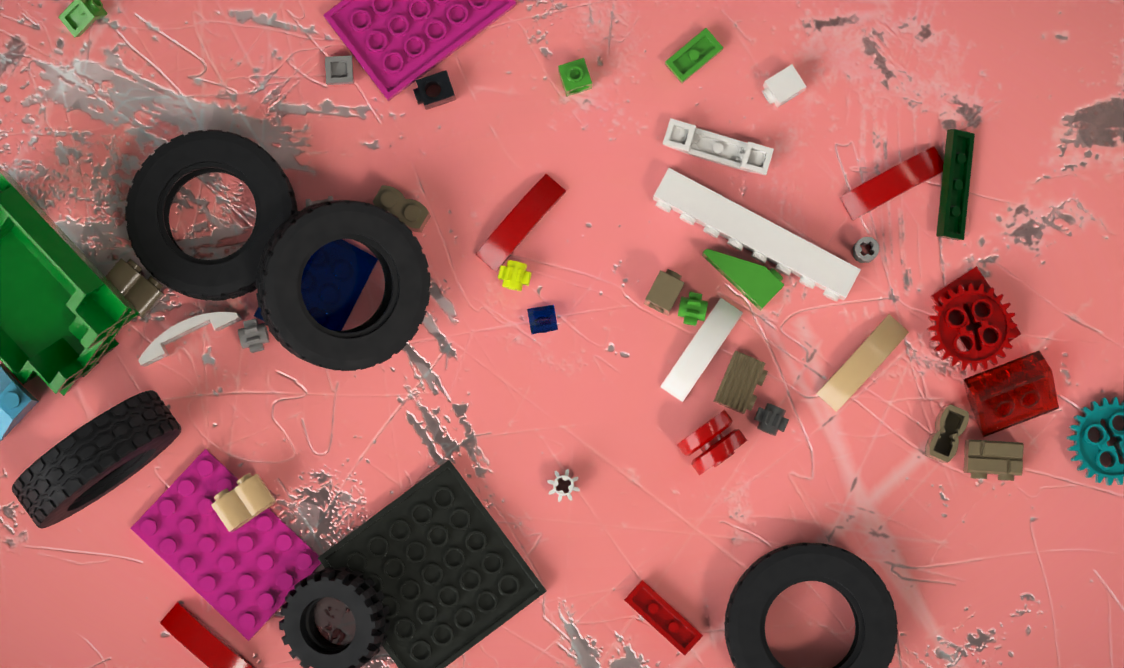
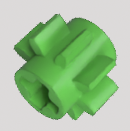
[678,292,708,326]

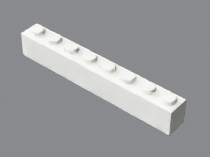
[653,168,861,302]

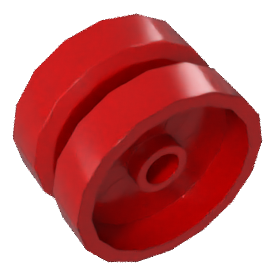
[677,409,747,476]

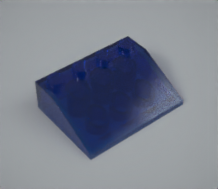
[254,239,378,331]

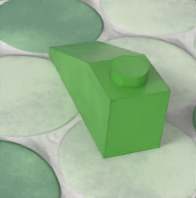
[702,249,784,311]

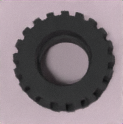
[279,567,390,668]

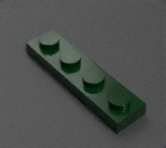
[936,129,975,241]

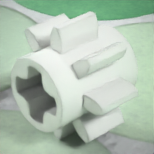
[547,469,580,502]

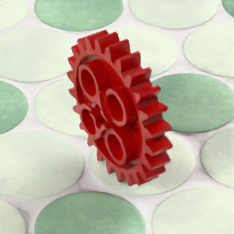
[927,283,1017,372]

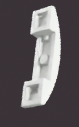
[663,118,774,175]
[660,298,743,402]
[138,312,242,367]

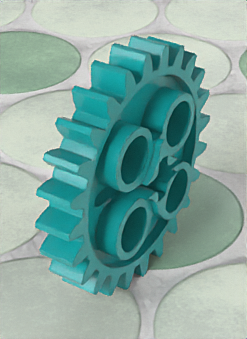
[1067,397,1124,486]

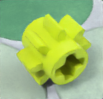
[498,260,532,291]

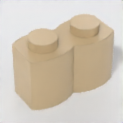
[211,473,277,533]

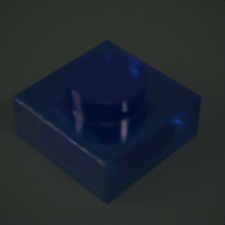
[527,305,558,334]

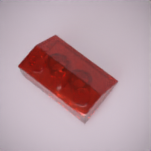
[963,351,1059,437]

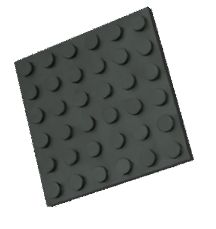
[318,460,547,668]

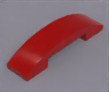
[840,146,944,221]
[476,174,566,272]
[160,602,255,668]

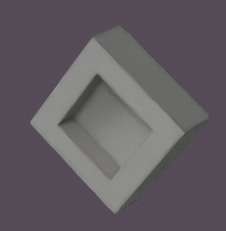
[325,55,354,85]

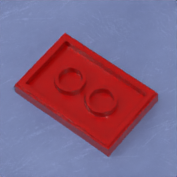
[930,266,1021,351]

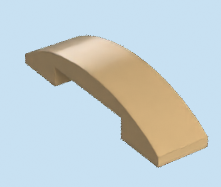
[816,314,909,412]

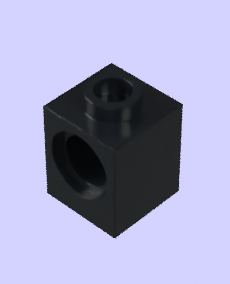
[413,70,456,110]

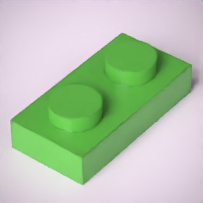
[665,28,723,84]

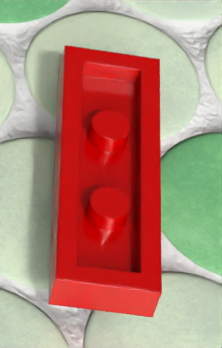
[624,580,703,656]

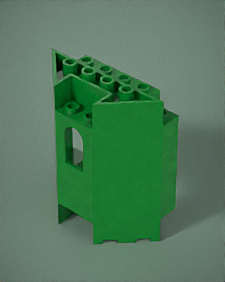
[0,168,141,396]

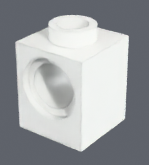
[762,64,807,108]

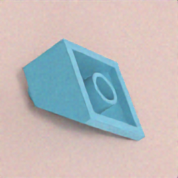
[0,365,39,441]

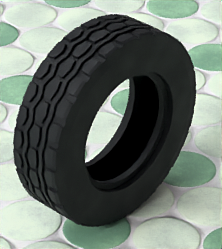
[125,130,298,301]
[256,200,431,371]
[12,390,181,529]
[724,543,898,668]

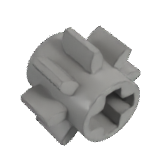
[238,318,270,353]

